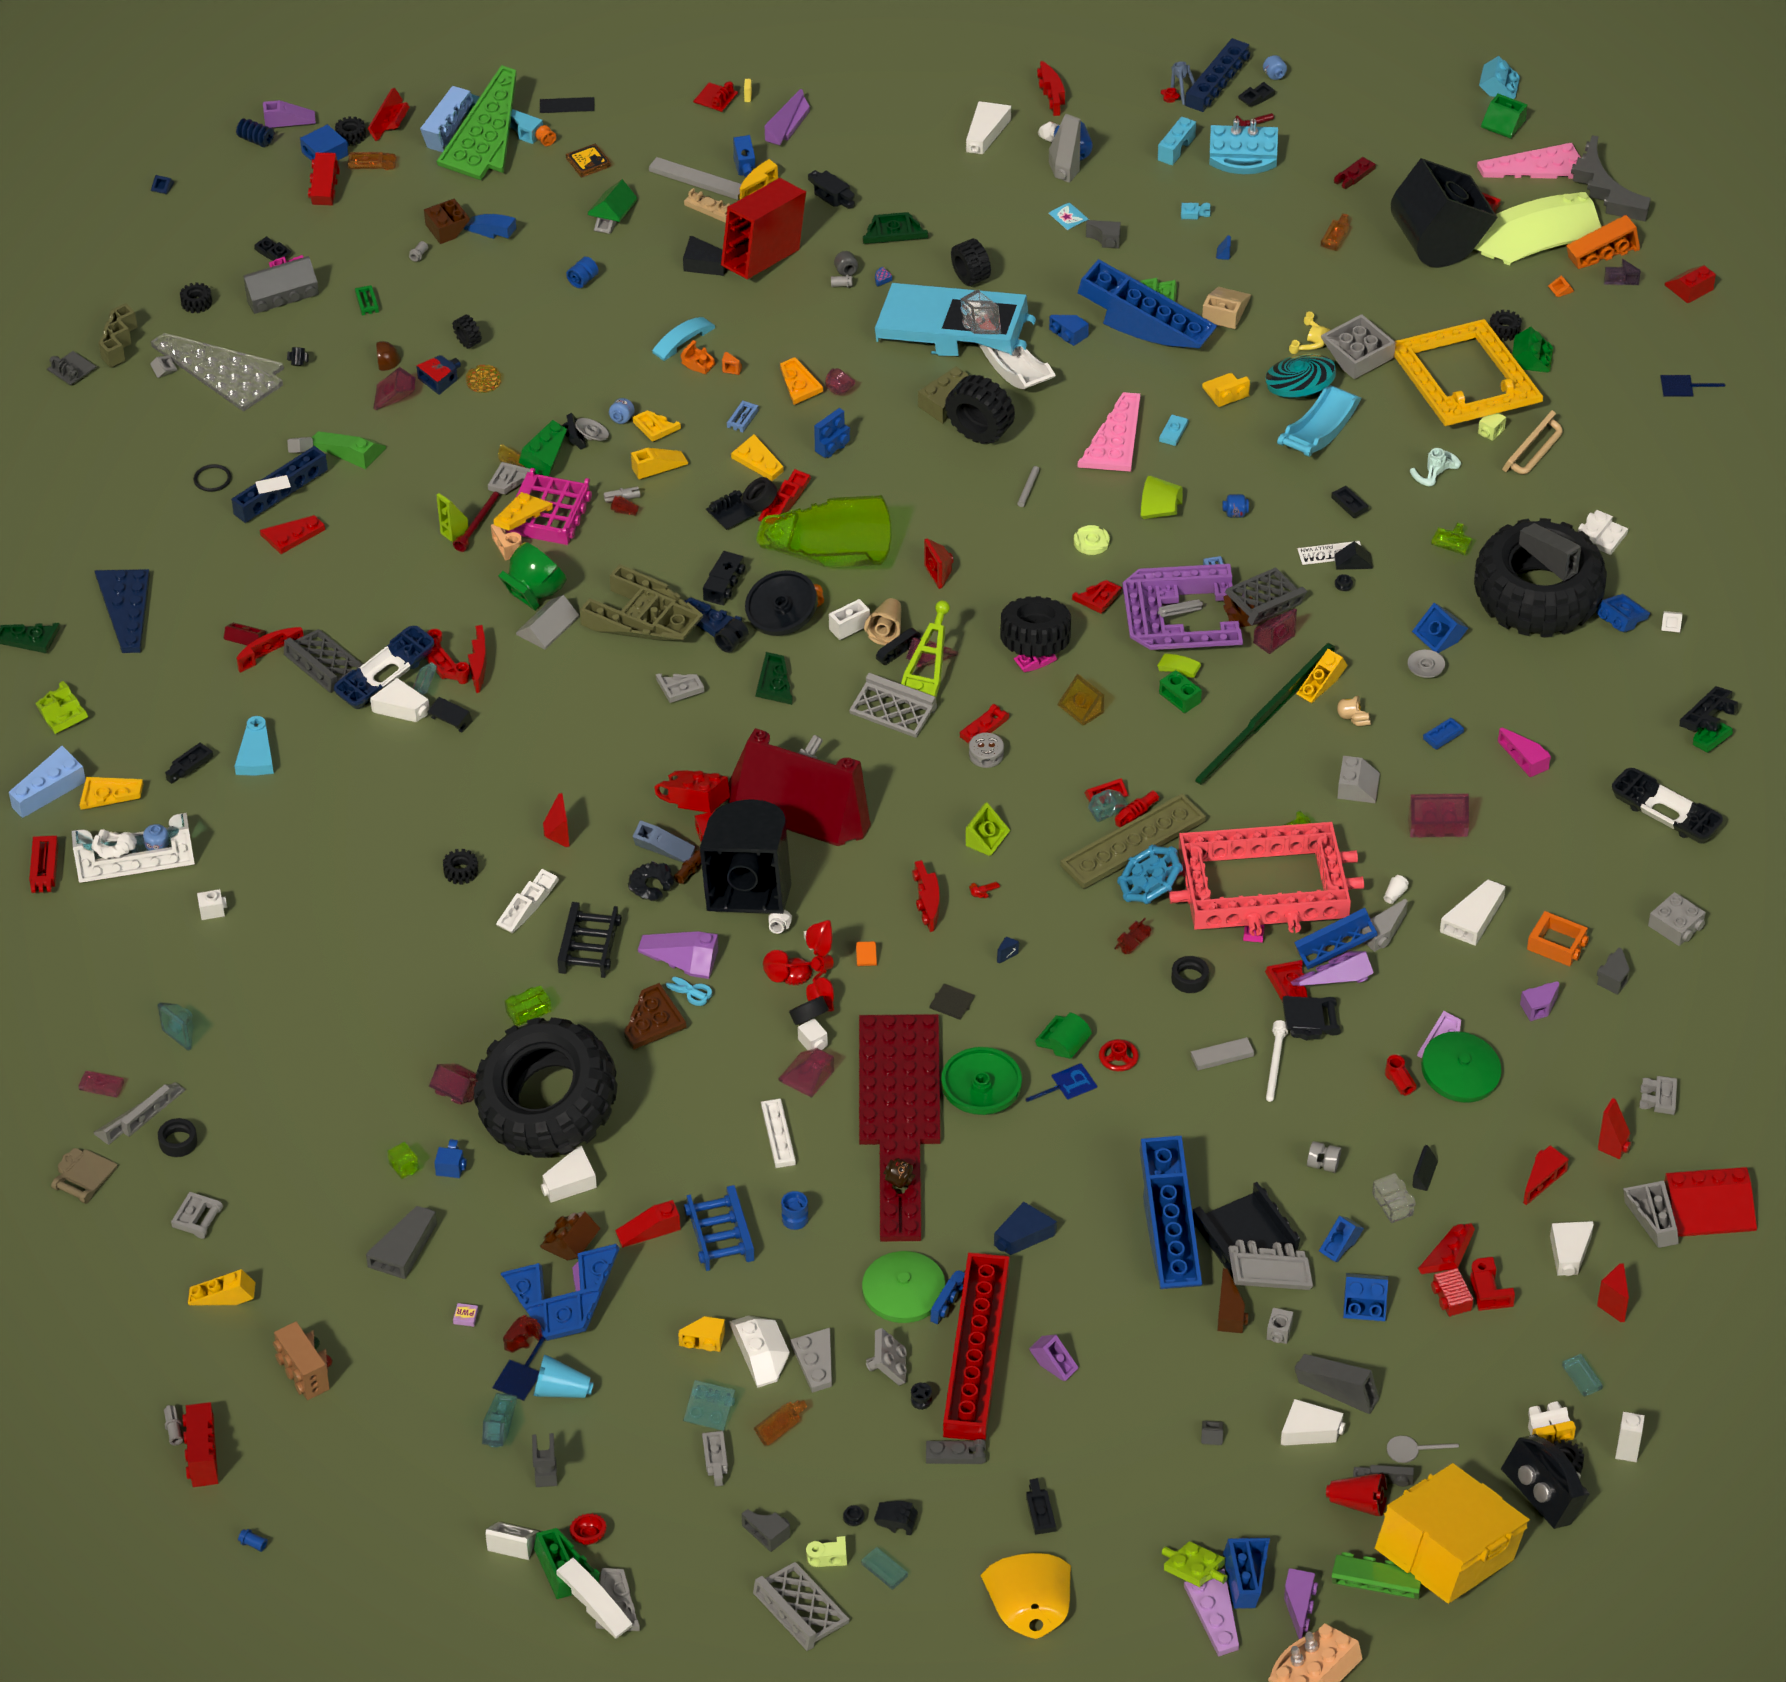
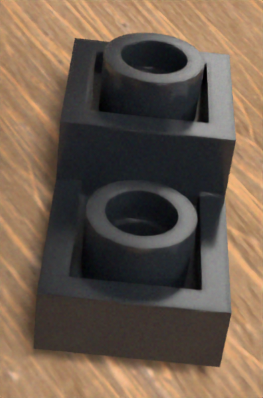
[254,236,291,261]

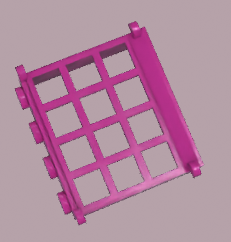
[506,468,592,545]

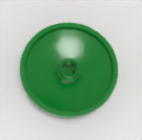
[1421,1031,1501,1103]
[941,1047,1022,1115]

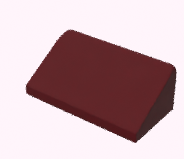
[224,622,266,646]

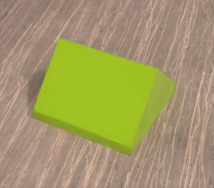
[966,802,1010,856]

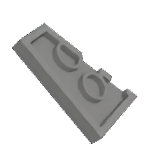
[790,1328,832,1393]
[596,1568,640,1631]

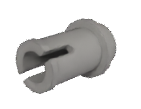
[409,241,428,262]
[831,274,853,288]

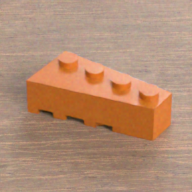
[1566,215,1640,269]

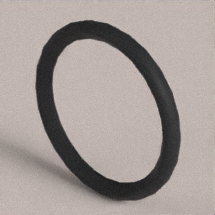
[193,464,231,492]

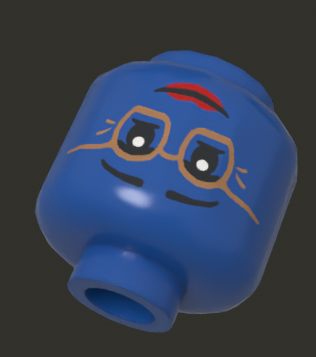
[1222,494,1249,518]

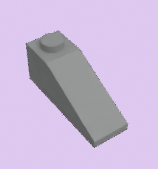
[1360,899,1408,952]

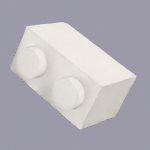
[829,599,870,640]

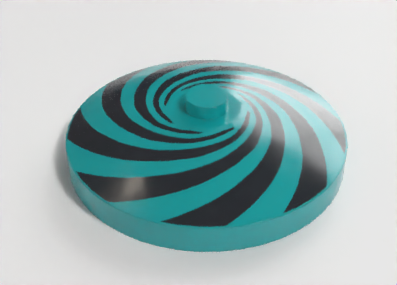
[1265,354,1336,397]

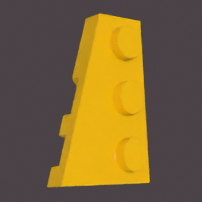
[731,434,784,481]
[494,492,553,531]
[80,777,144,810]

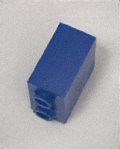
[300,124,348,161]

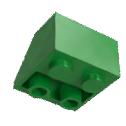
[1481,94,1528,138]
[1512,327,1553,373]

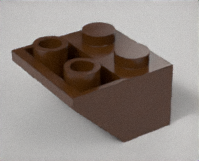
[424,198,470,244]
[540,1211,601,1260]

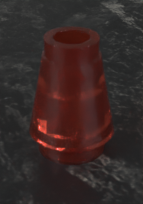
[611,496,639,516]

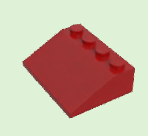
[1664,1167,1757,1237]

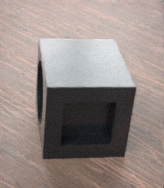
[703,575,732,606]

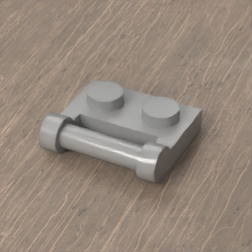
[171,1192,223,1239]

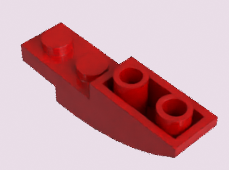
[1037,61,1065,116]
[912,860,940,932]

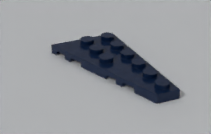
[94,569,150,653]

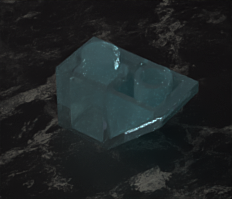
[1088,789,1128,822]

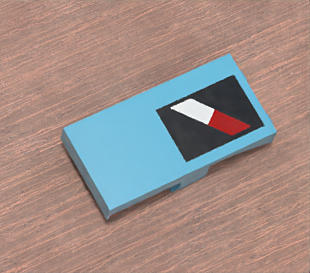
[875,283,1036,356]

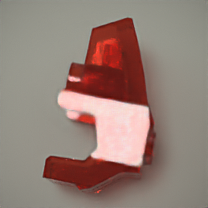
[503,1315,542,1353]

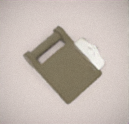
[51,1148,117,1204]

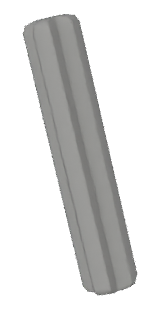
[1158,599,1203,617]

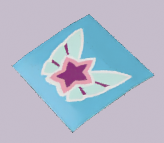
[1048,203,1089,230]

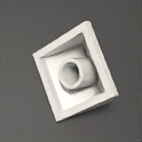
[485,1522,539,1560]

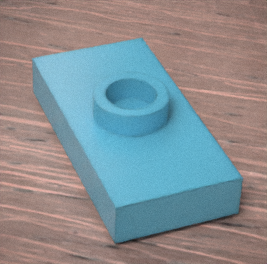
[1159,415,1188,446]

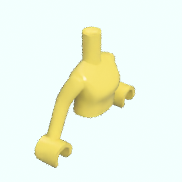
[1289,311,1330,354]

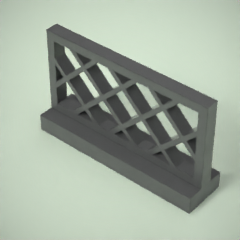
[1225,567,1307,626]
[284,629,362,693]

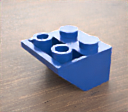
[1343,1273,1388,1321]

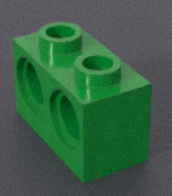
[1159,670,1202,713]

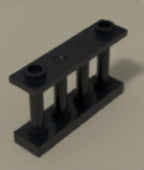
[557,902,622,978]

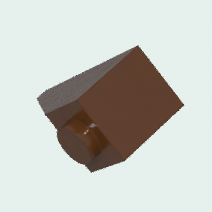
[1217,1268,1248,1333]

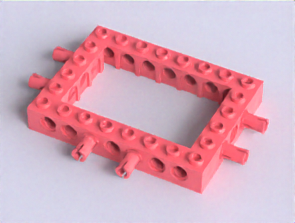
[1166,822,1364,936]

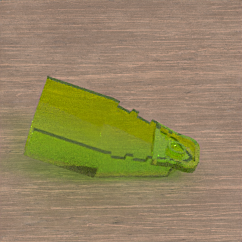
[756,495,892,567]

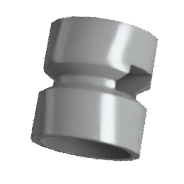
[1307,1141,1341,1173]

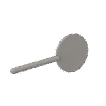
[1387,1435,1459,1463]

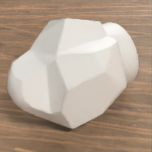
[1038,121,1060,142]
[768,910,792,934]

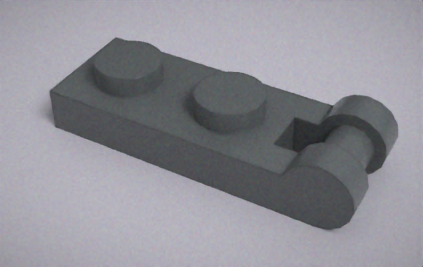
[926,1439,986,1464]

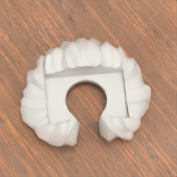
[91,829,137,860]

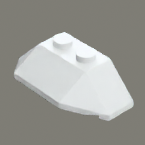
[729,1316,790,1388]

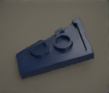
[685,597,742,637]

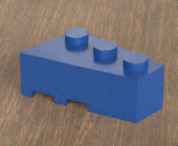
[1223,1538,1270,1609]

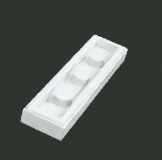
[761,1099,796,1168]

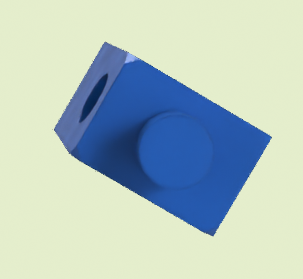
[733,135,755,177]

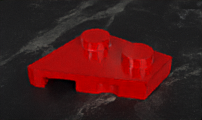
[1072,580,1122,614]

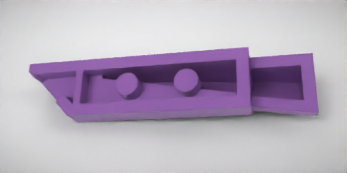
[765,89,810,145]

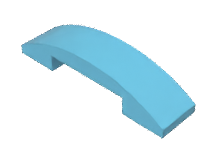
[652,317,715,361]

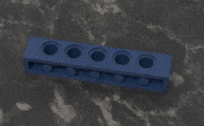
[1185,38,1251,112]
[231,446,328,523]

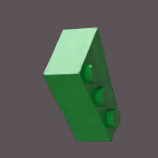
[534,1528,600,1599]

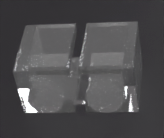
[1372,1173,1416,1223]

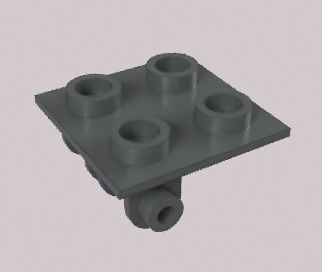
[47,351,97,386]

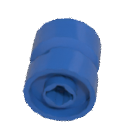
[566,257,599,288]
[781,1191,808,1230]

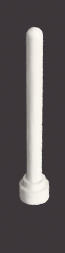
[1266,1020,1288,1102]

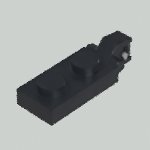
[165,742,214,784]
[1026,1478,1056,1535]

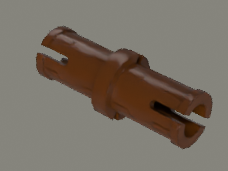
[674,850,701,884]

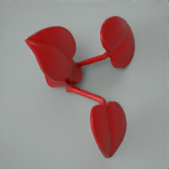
[763,920,834,1012]

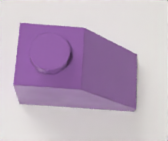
[1029,1335,1079,1381]

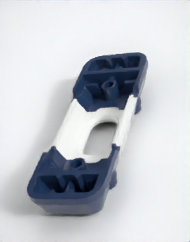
[334,626,434,709]

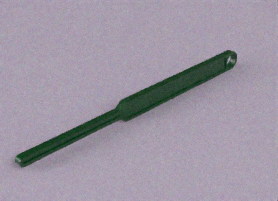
[1195,643,1335,785]

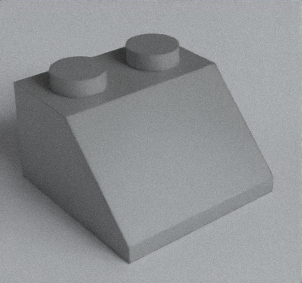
[1337,756,1380,803]

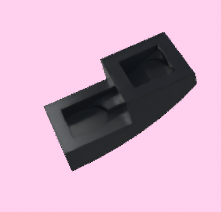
[1238,82,1275,107]

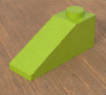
[436,493,468,542]

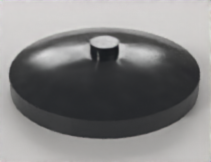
[745,570,818,636]

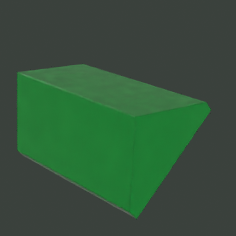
[588,179,638,222]

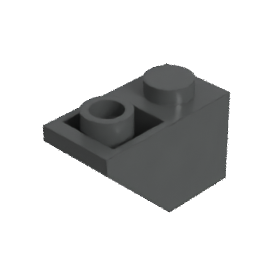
[1597,947,1630,995]

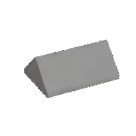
[516,595,579,650]

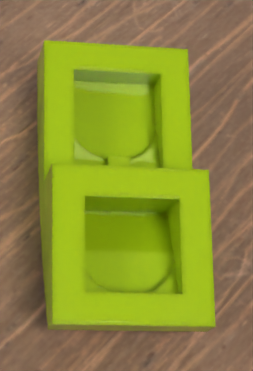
[1157,654,1201,678]

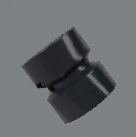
[714,618,749,653]

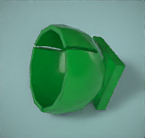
[498,542,567,611]

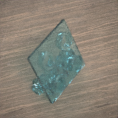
[683,1380,735,1431]

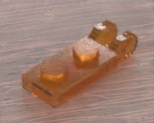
[348,152,396,170]

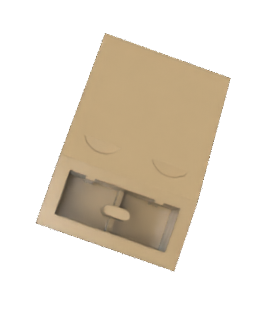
[1202,287,1251,329]

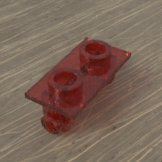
[1114,918,1151,954]

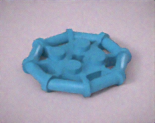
[1117,844,1183,904]

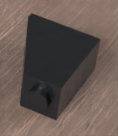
[683,236,727,276]

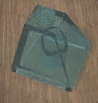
[158,1002,193,1051]

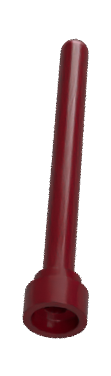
[453,491,499,552]

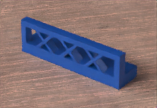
[1294,908,1378,969]

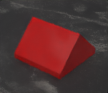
[1597,1263,1629,1322]

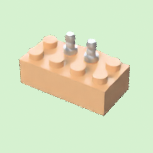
[1268,1623,1362,1682]

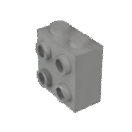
[1648,892,1705,946]

